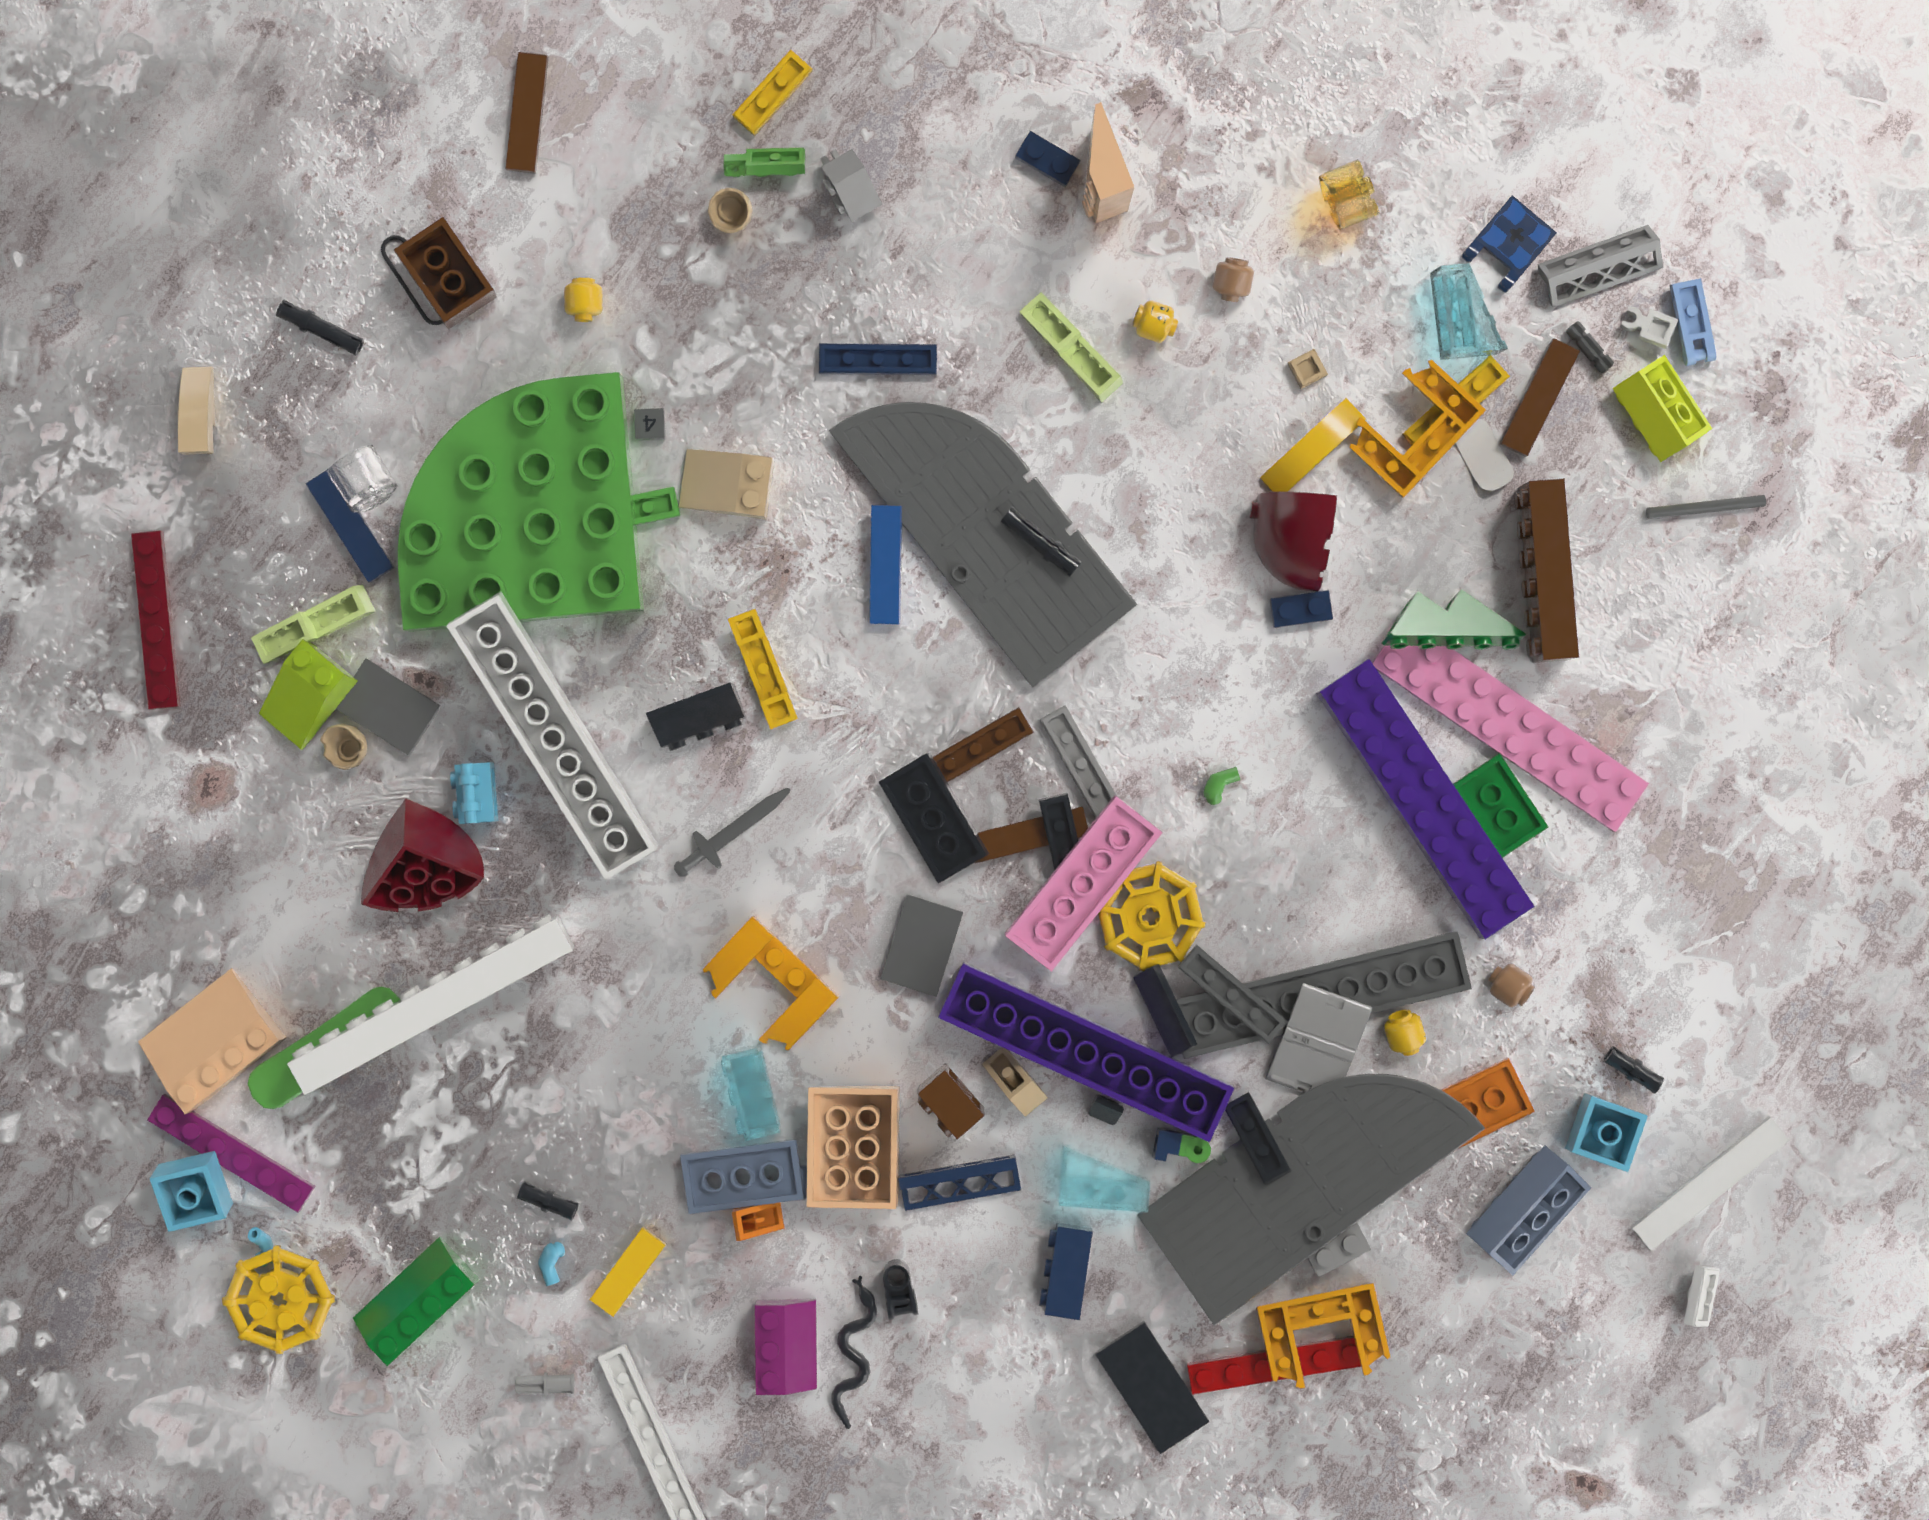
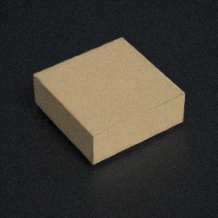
[1287,349,1328,389]

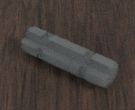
[1566,321,1614,373]

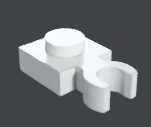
[1621,307,1678,349]

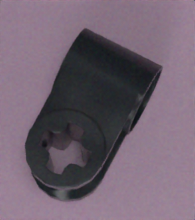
[883,1259,919,1320]

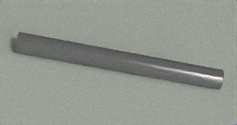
[1646,495,1766,519]

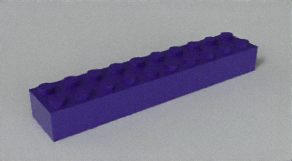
[1316,659,1535,940]
[938,962,1234,1142]

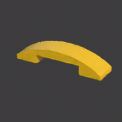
[1260,398,1366,492]
[728,608,798,730]

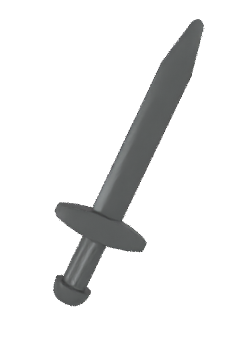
[674,788,790,877]

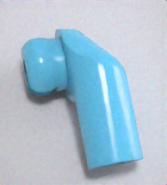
[248,1227,274,1267]
[538,1242,565,1286]

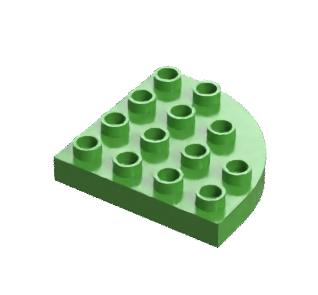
[398,372,644,632]

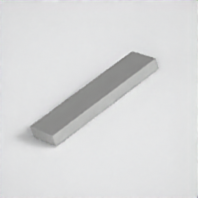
[1040,705,1117,819]

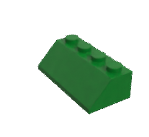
[353,1236,480,1366]

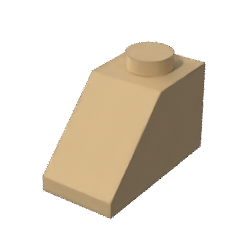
[982,1047,1048,1117]

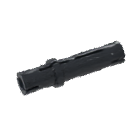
[276,299,365,356]
[1001,507,1081,577]

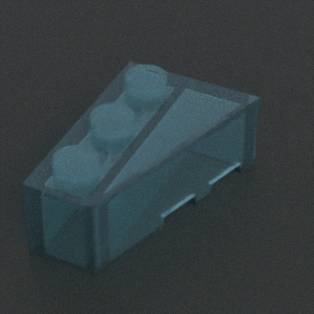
[1430,263,1508,360]
[721,1044,782,1141]
[1058,1142,1150,1212]

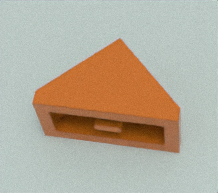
[732,1202,785,1241]

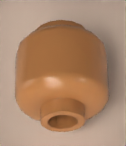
[1213,257,1254,302]
[1488,963,1535,1007]

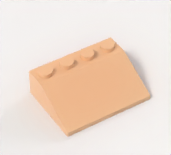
[1082,102,1134,224]
[138,968,287,1114]
[807,1086,900,1209]

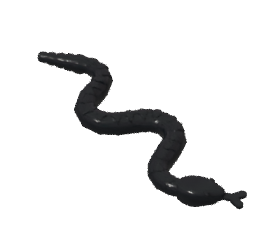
[831,1276,878,1429]

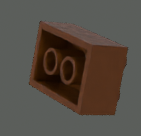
[394,217,497,330]
[917,1063,985,1140]

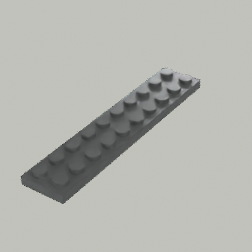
[1176,931,1472,1059]

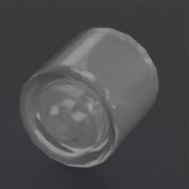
[327,445,398,513]

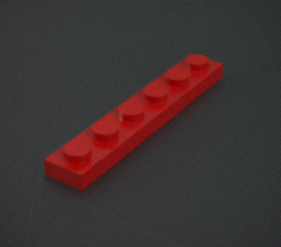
[1187,1336,1361,1395]

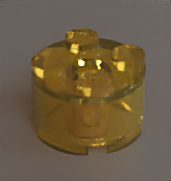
[1318,159,1380,230]

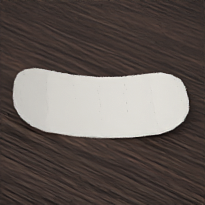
[1456,419,1514,491]

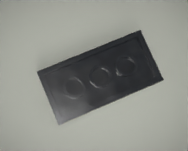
[879,752,989,884]
[1095,1321,1210,1454]

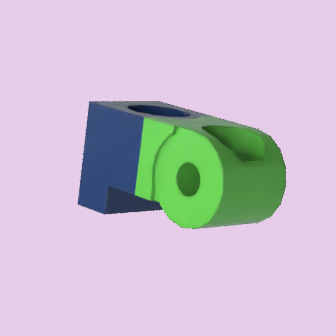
[1152,1127,1211,1163]

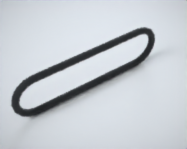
[381,235,443,325]

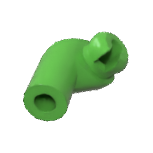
[1204,767,1240,805]

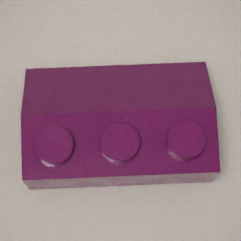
[755,1299,817,1395]

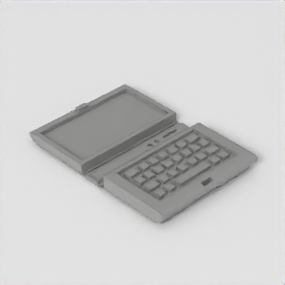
[1265,983,1372,1093]

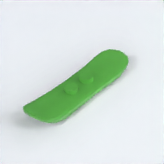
[247,987,400,1109]

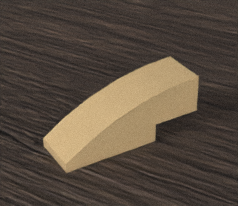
[178,367,216,455]

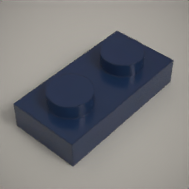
[1015,131,1081,188]
[1270,590,1333,628]

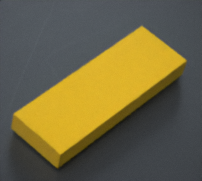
[732,49,813,136]
[589,1227,666,1317]

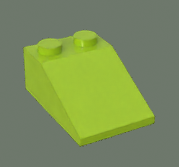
[259,639,358,750]

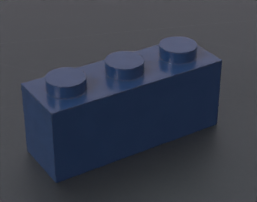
[1039,1223,1093,1320]

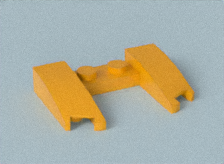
[1350,360,1486,498]
[703,916,839,1050]
[1256,1283,1390,1389]

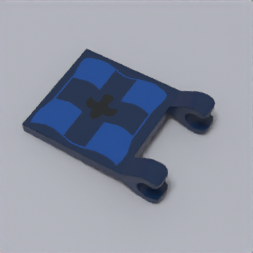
[1461,195,1557,293]

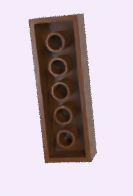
[1514,478,1579,663]

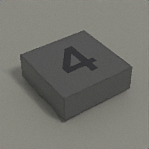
[634,408,666,440]

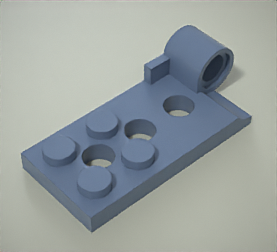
[680,1140,807,1214]

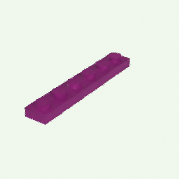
[147,1094,316,1213]

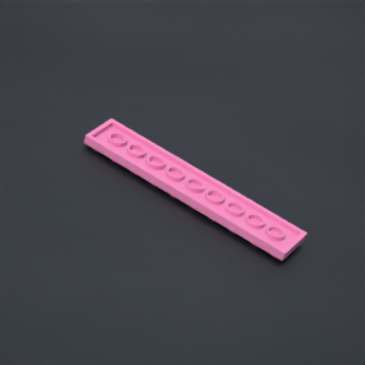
[1372,646,1649,832]

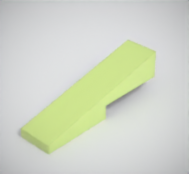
[1019,292,1123,403]
[251,585,376,664]

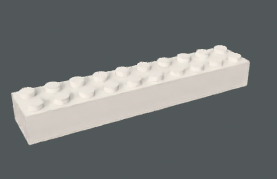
[447,592,658,880]
[287,914,575,1095]

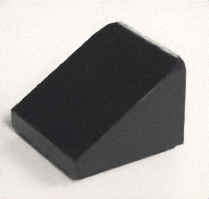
[1088,1094,1124,1125]

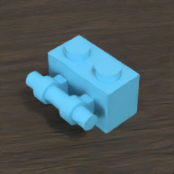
[450,762,499,824]

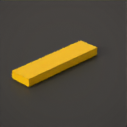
[1402,355,1510,445]

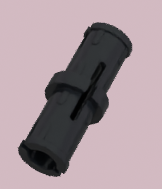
[1603,1046,1664,1094]
[517,1181,579,1221]

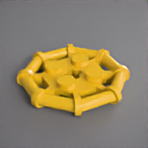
[1098,861,1206,971]
[222,1245,335,1355]

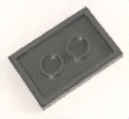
[336,658,442,756]
[881,894,963,997]

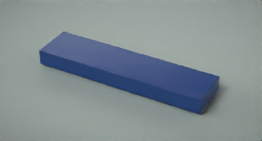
[870,505,902,624]

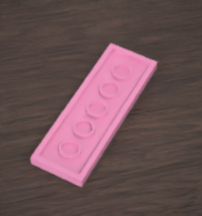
[1005,795,1162,972]

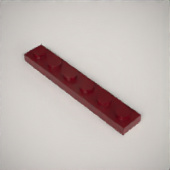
[131,530,181,710]

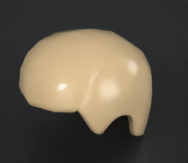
[708,188,753,233]
[320,724,367,770]

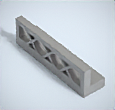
[1537,225,1663,307]

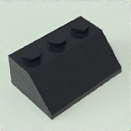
[646,682,747,751]

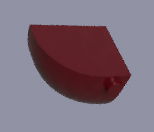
[1249,492,1337,592]
[361,798,484,912]

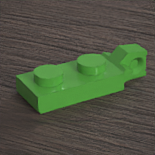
[723,147,806,177]
[632,487,681,525]

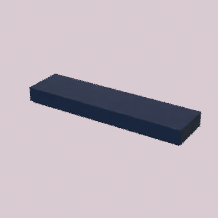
[819,343,937,375]
[305,468,395,583]

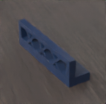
[898,1154,1021,1211]

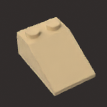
[679,449,774,520]

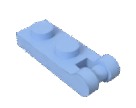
[1669,278,1716,366]

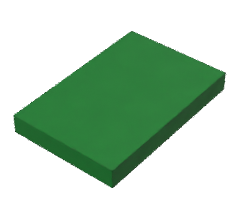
[1453,753,1548,858]

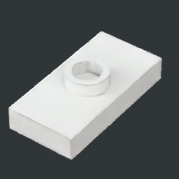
[1683,1265,1720,1327]

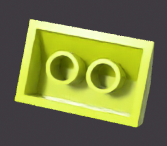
[1612,355,1712,463]

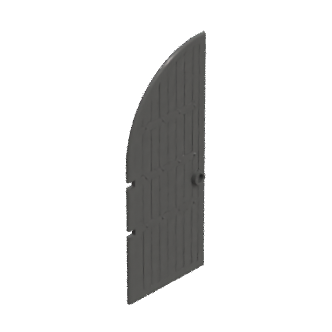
[828,402,1138,688]
[1137,1074,1485,1326]

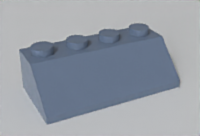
[1466,1145,1591,1276]

